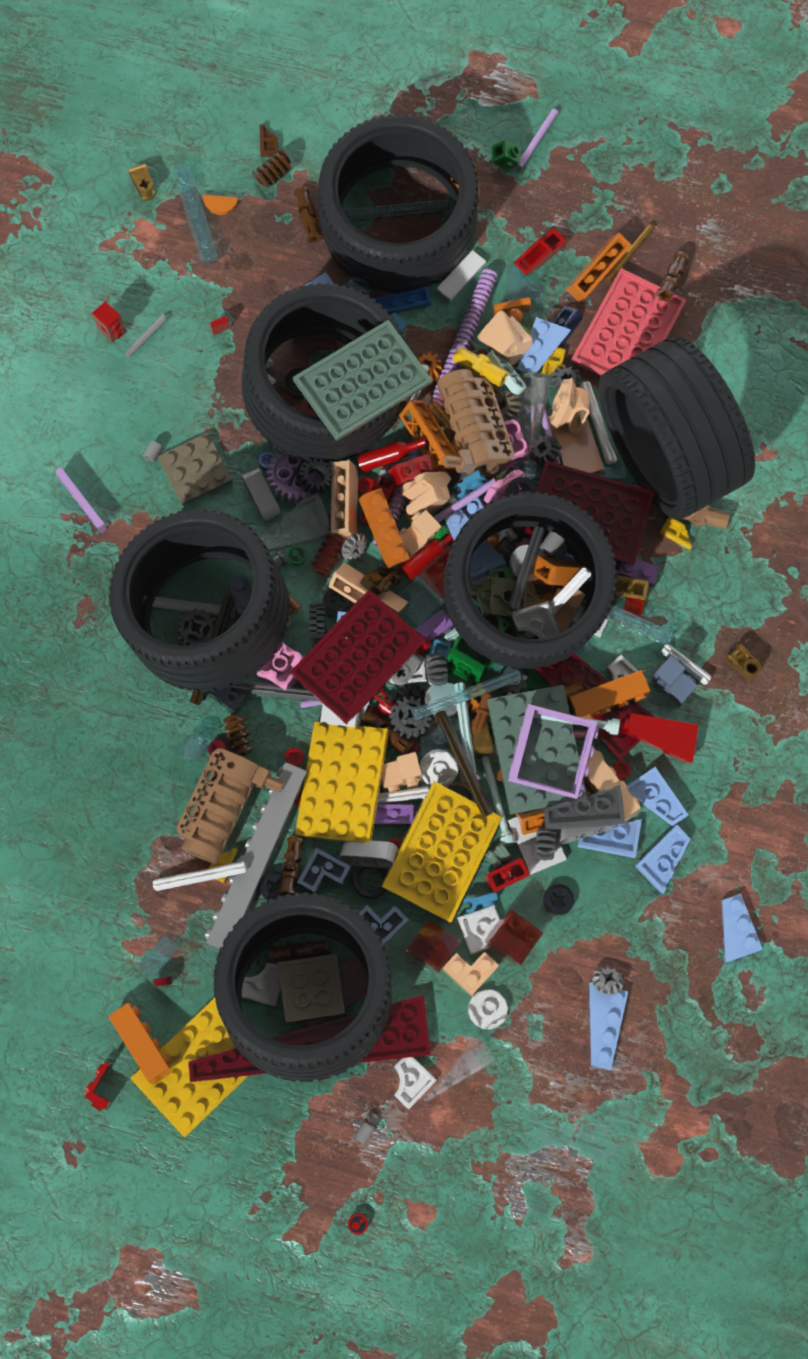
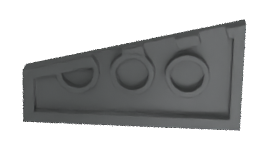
[544,785,625,830]

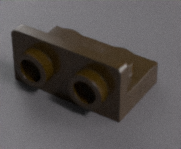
[361,565,403,595]

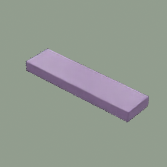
[55,467,107,533]

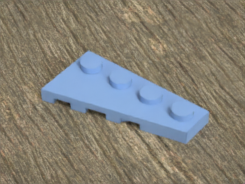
[444,510,507,581]
[589,982,628,1070]

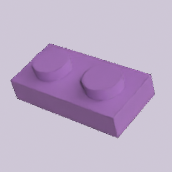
[617,559,659,586]
[414,609,454,642]
[374,804,414,825]

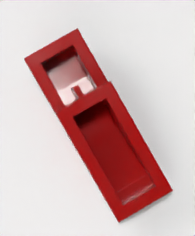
[513,228,567,276]

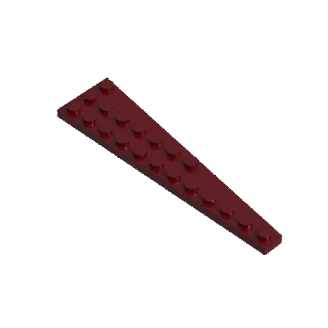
[474,602,655,761]
[188,995,431,1082]

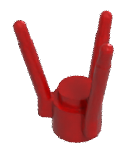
[367,689,396,718]

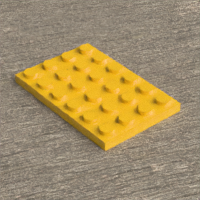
[295,722,389,843]
[381,781,502,923]
[130,998,248,1138]

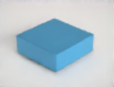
[429,639,452,660]

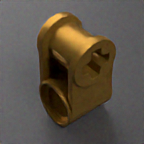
[128,163,155,200]
[725,644,761,681]
[470,719,493,756]

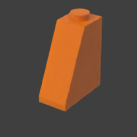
[533,555,584,586]

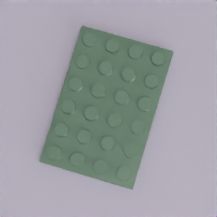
[293,320,432,441]
[487,685,587,815]

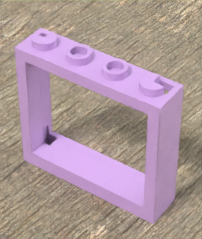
[507,704,599,799]

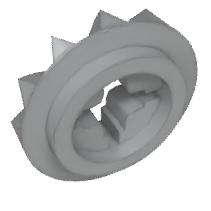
[342,533,367,562]
[592,966,624,995]

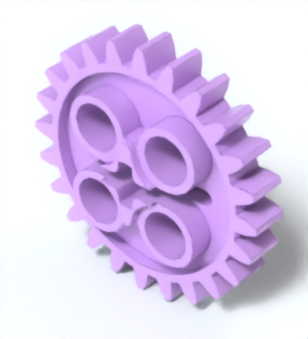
[266,451,322,503]

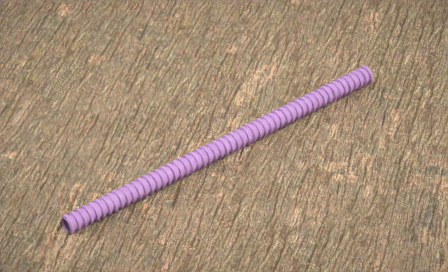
[373,269,498,547]

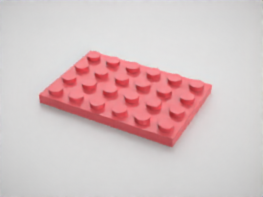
[571,268,687,376]

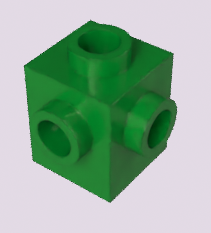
[492,140,520,170]

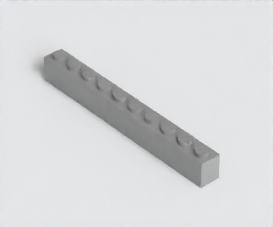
[205,762,307,949]

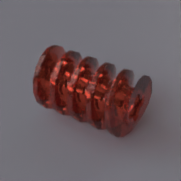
[311,534,345,578]

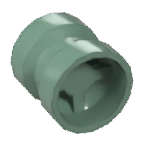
[485,843,512,869]

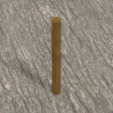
[605,225,654,283]

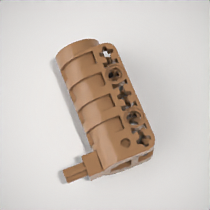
[437,369,514,477]
[177,748,285,865]

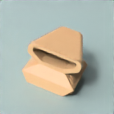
[477,311,532,365]
[550,378,590,434]
[401,472,451,516]

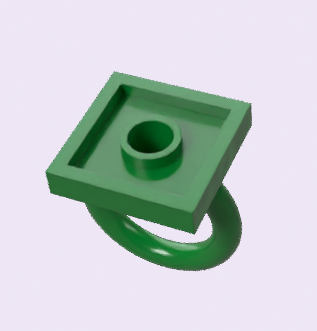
[446,635,494,687]

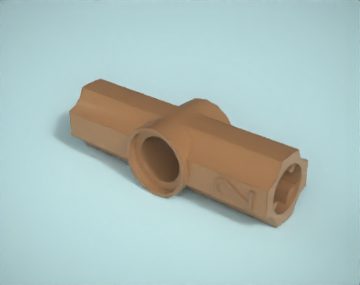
[683,505,730,529]

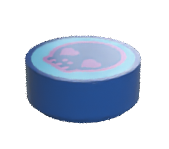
[258,451,276,471]

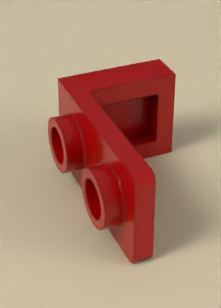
[85,1062,112,1111]

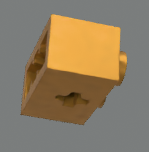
[615,575,649,600]

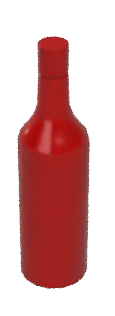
[358,438,427,472]
[400,533,454,581]

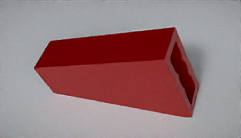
[622,713,698,763]

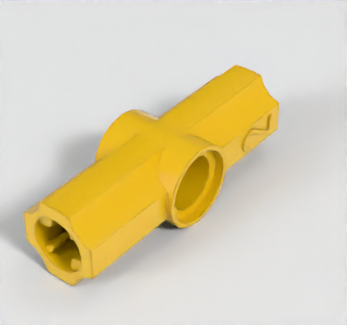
[452,347,508,387]

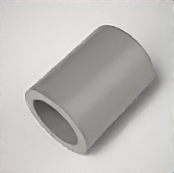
[143,441,163,462]
[353,1122,374,1145]

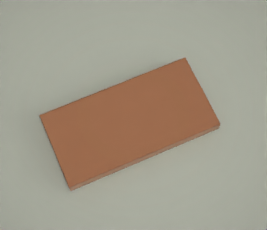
[548,415,604,475]

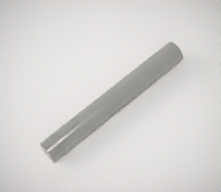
[124,314,167,358]

